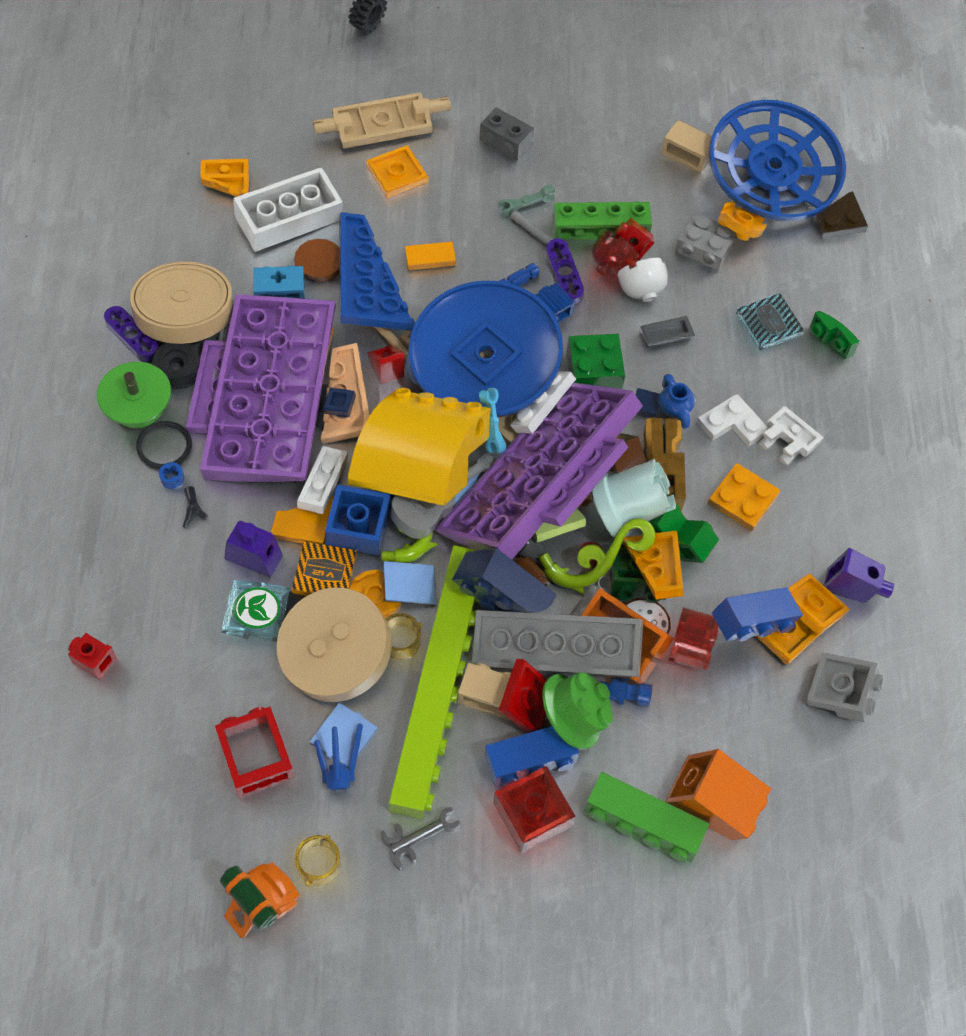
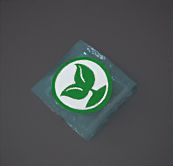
[221,581,290,642]

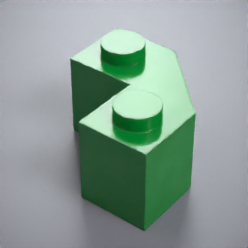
[649,504,719,563]

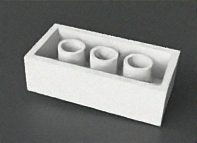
[234,167,343,252]

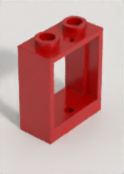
[215,706,294,798]

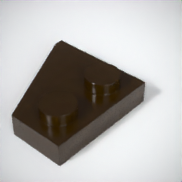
[814,191,868,239]

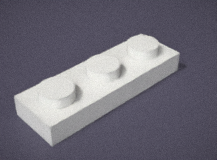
[511,371,576,434]
[297,446,348,514]

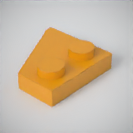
[201,158,249,197]

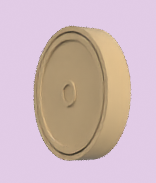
[130,261,234,344]
[277,588,392,702]

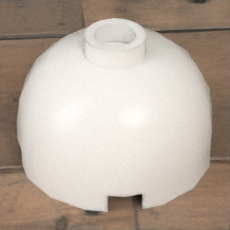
[617,258,668,302]

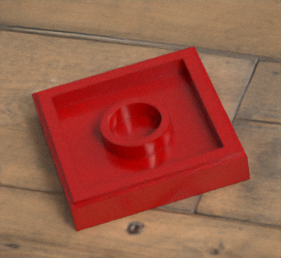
[498,659,547,733]

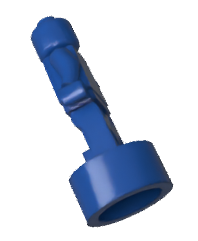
[600,677,653,707]

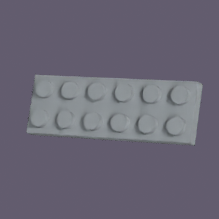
[472,610,643,677]

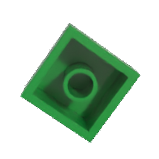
[566,334,625,389]

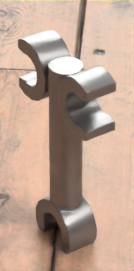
[380,807,460,871]

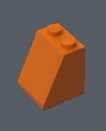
[665,749,772,840]

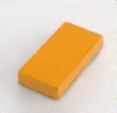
[405,241,456,271]

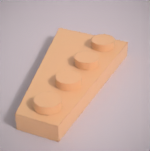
[321,343,370,444]

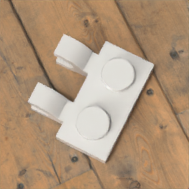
[759,406,824,467]

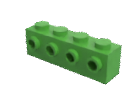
[553,201,652,241]

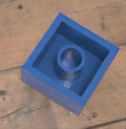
[325,485,391,556]

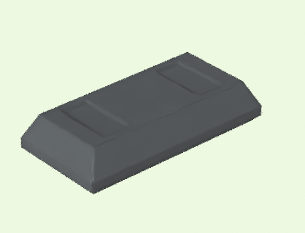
[640,316,695,347]

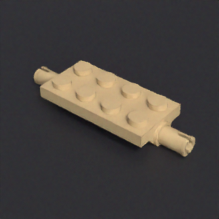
[313,92,451,149]

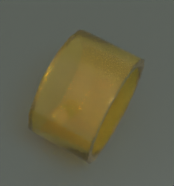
[386,613,423,660]
[295,834,341,887]

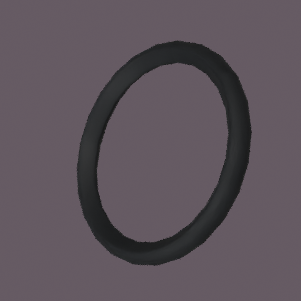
[136,421,192,469]

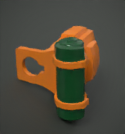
[220,862,300,938]

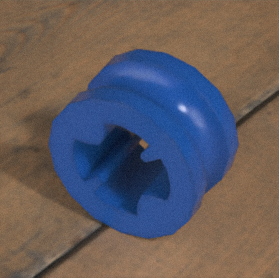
[159,462,184,489]

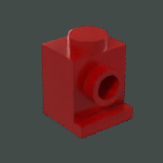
[615,218,655,261]
[68,633,117,680]

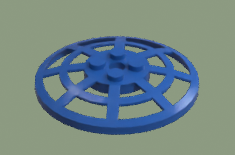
[708,99,846,221]

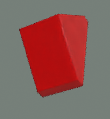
[367,345,404,385]

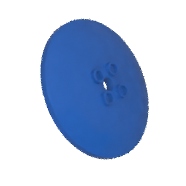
[409,280,563,417]

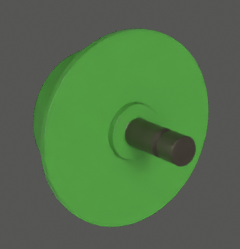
[97,362,171,428]

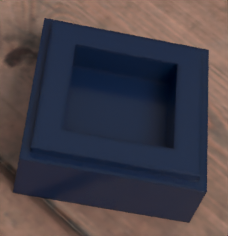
[323,387,356,417]
[635,388,659,418]

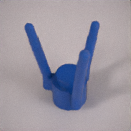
[314,723,363,790]

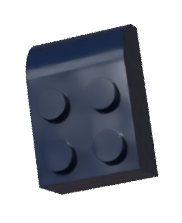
[452,548,557,613]

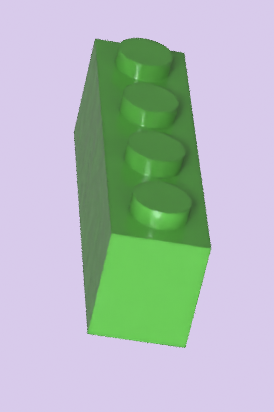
[584,772,710,863]

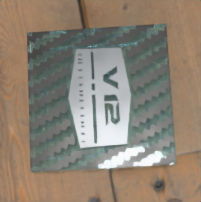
[736,293,804,350]

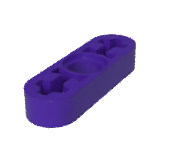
[546,238,584,304]
[104,306,158,363]

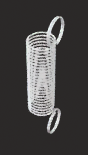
[570,576,611,616]

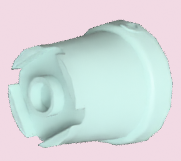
[592,459,676,538]

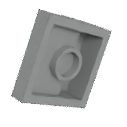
[675,213,737,270]
[807,652,883,722]

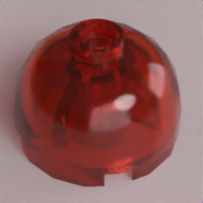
[592,230,641,278]

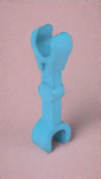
[479,388,506,454]

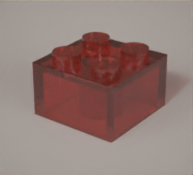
[493,766,576,854]

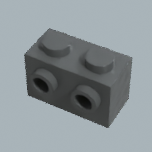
[479,107,534,161]

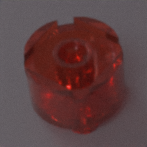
[668,607,719,671]

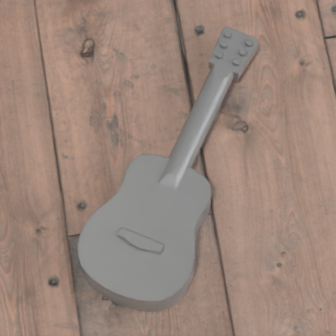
[390,453,497,539]

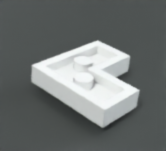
[697,394,769,447]

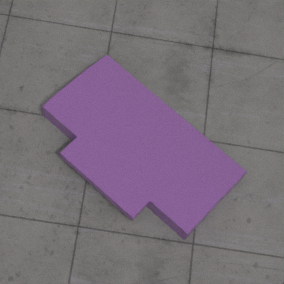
[186,294,336,482]
[436,383,643,559]

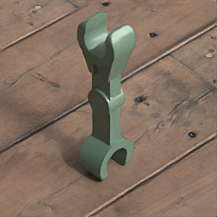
[498,185,555,218]

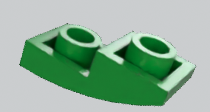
[810,311,860,359]

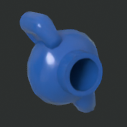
[658,374,696,429]

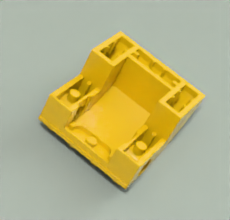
[348,388,491,506]

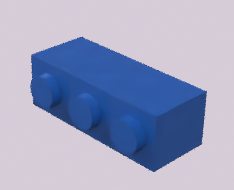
[711,587,803,641]
[484,726,579,787]

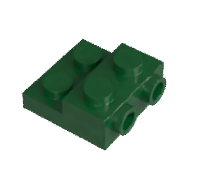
[610,545,666,603]

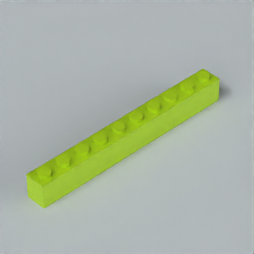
[389,545,480,820]

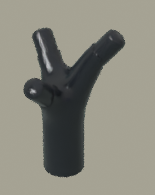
[182,486,208,528]

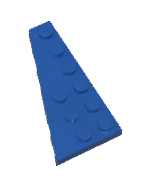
[339,212,415,331]

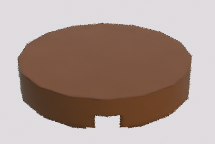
[294,239,340,282]

